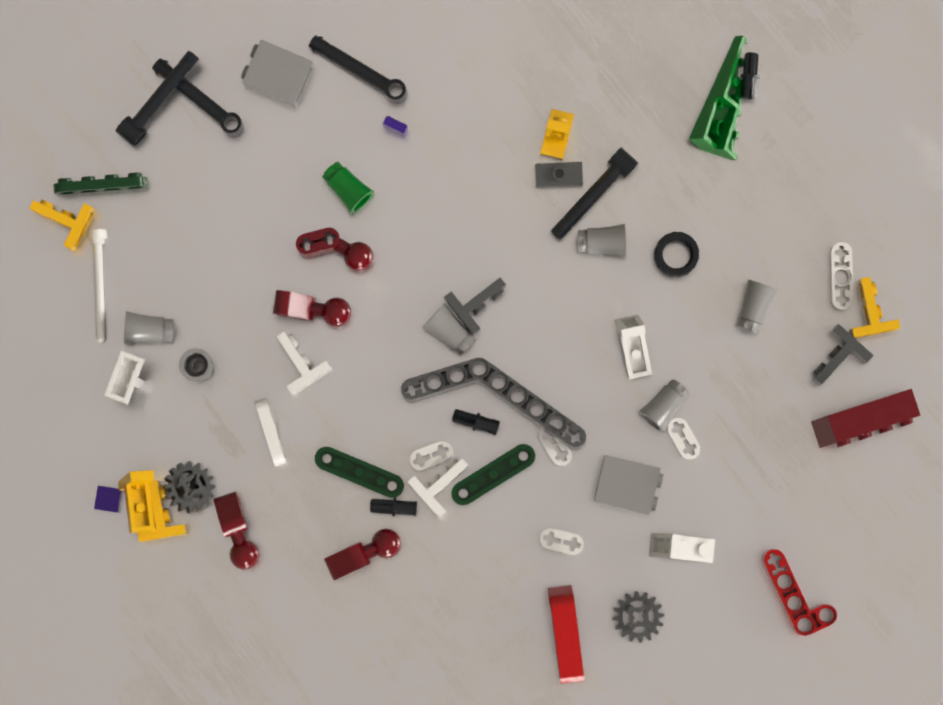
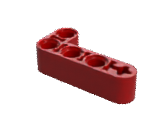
[761,549,837,636]
[548,585,584,684]

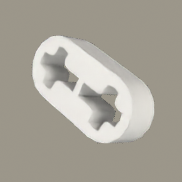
[667,418,700,460]
[538,425,572,467]
[410,441,453,471]
[539,528,584,555]

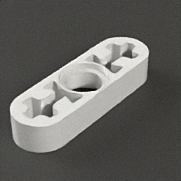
[830,242,853,311]
[255,398,287,466]

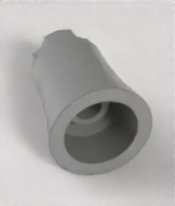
[578,224,626,256]
[738,280,779,333]
[422,303,476,355]
[124,311,173,344]
[179,348,213,382]
[638,379,689,433]

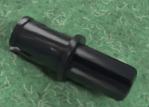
[741,52,759,100]
[452,409,500,435]
[370,498,417,517]

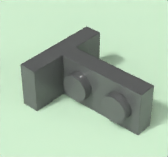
[444,277,506,336]
[812,324,874,386]

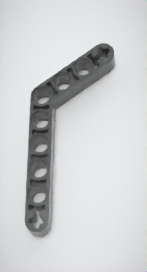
[401,358,586,450]

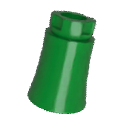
[322,162,374,214]

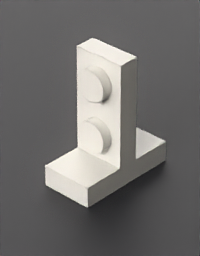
[615,315,652,379]
[276,332,332,395]
[104,351,144,404]
[408,458,469,517]
[649,533,715,563]

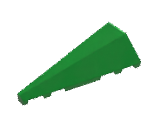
[689,35,747,160]

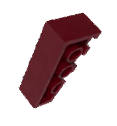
[811,389,921,448]

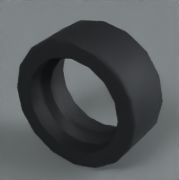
[654,232,699,277]

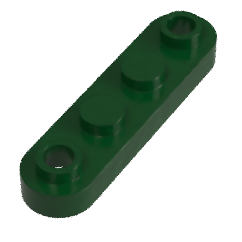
[53,172,148,195]
[451,444,535,505]
[315,447,404,498]

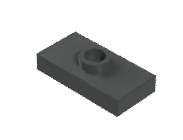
[535,162,583,188]

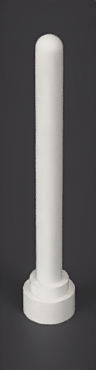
[88,229,107,343]

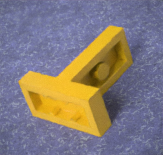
[540,109,574,161]
[29,199,95,252]
[849,277,900,339]
[118,470,155,534]
[137,480,188,542]

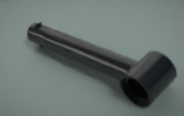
[309,35,408,104]
[116,50,199,147]
[152,58,244,138]
[550,147,638,240]

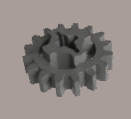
[163,461,215,514]
[612,591,664,643]

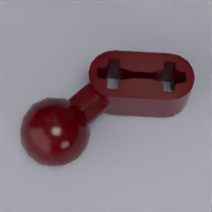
[296,227,373,271]
[272,290,351,327]
[213,491,260,570]
[324,528,401,580]

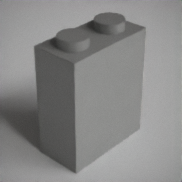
[241,40,314,108]
[593,455,663,515]

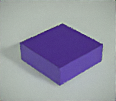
[383,116,408,137]
[94,486,122,513]

